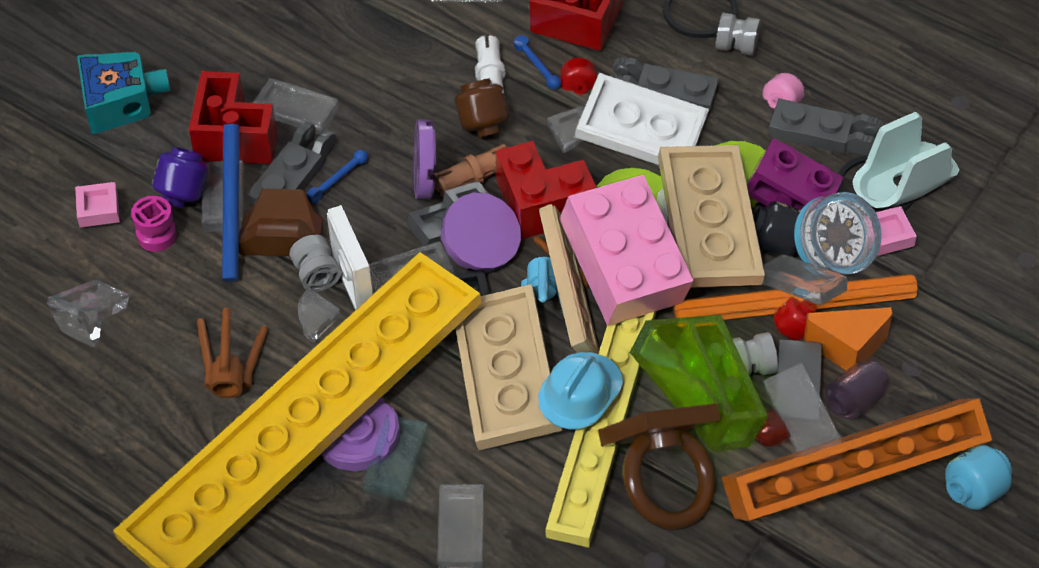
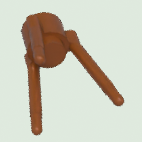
[197,307,268,398]

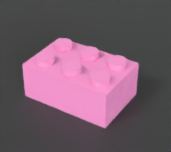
[560,174,693,326]

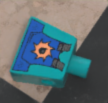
[77,52,170,134]

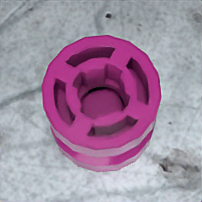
[131,196,177,252]

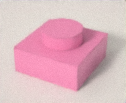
[75,182,120,227]
[866,206,917,256]

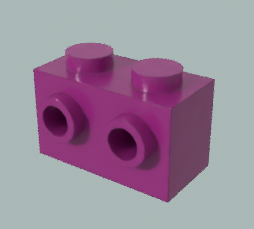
[747,138,844,210]

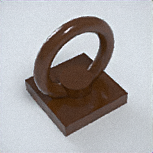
[598,403,721,530]

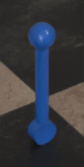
[514,35,562,90]
[307,149,369,204]

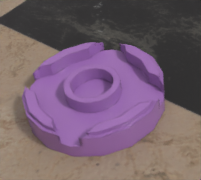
[413,120,436,199]
[441,193,521,273]
[321,398,400,472]

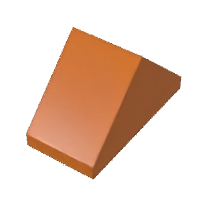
[804,307,893,375]

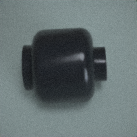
[753,201,804,260]

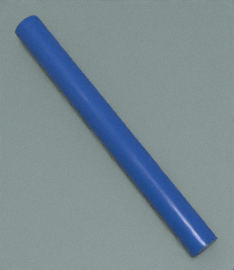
[222,124,240,282]

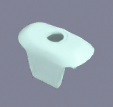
[852,112,959,209]

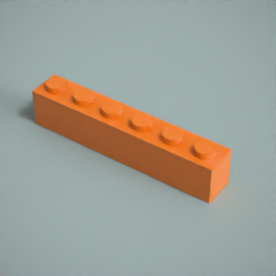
[721,398,992,521]

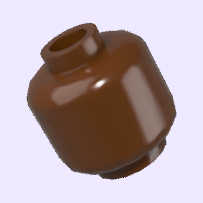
[455,78,510,138]

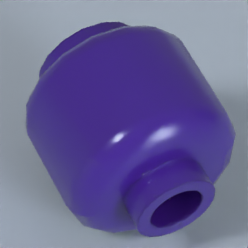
[152,147,209,208]

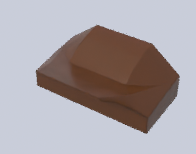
[239,188,324,256]

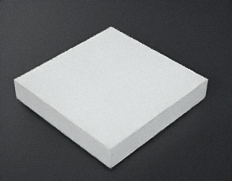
[327,205,373,310]

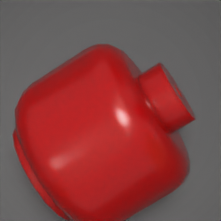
[560,58,598,95]
[774,297,817,340]

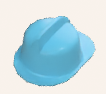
[538,352,623,429]

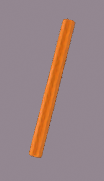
[673,274,918,325]

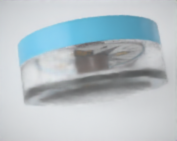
[794,192,882,277]

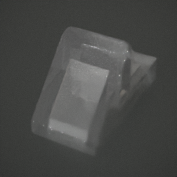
[47,279,130,347]

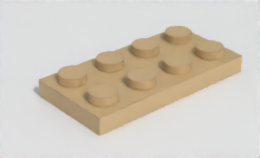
[658,145,765,287]
[456,284,562,450]

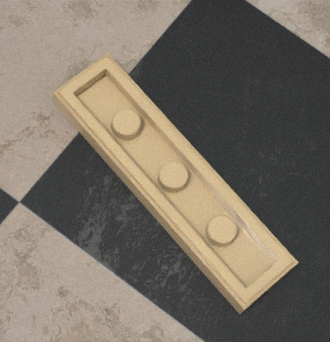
[539,204,599,354]

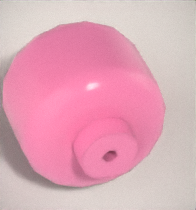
[762,73,805,108]

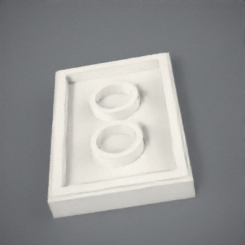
[575,73,709,165]

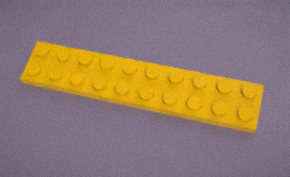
[113,252,482,568]

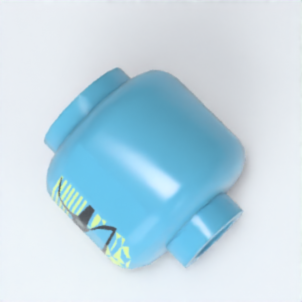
[945,445,1012,510]

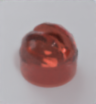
[753,408,790,447]

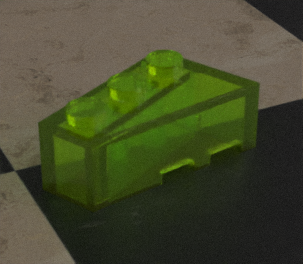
[630,315,768,451]

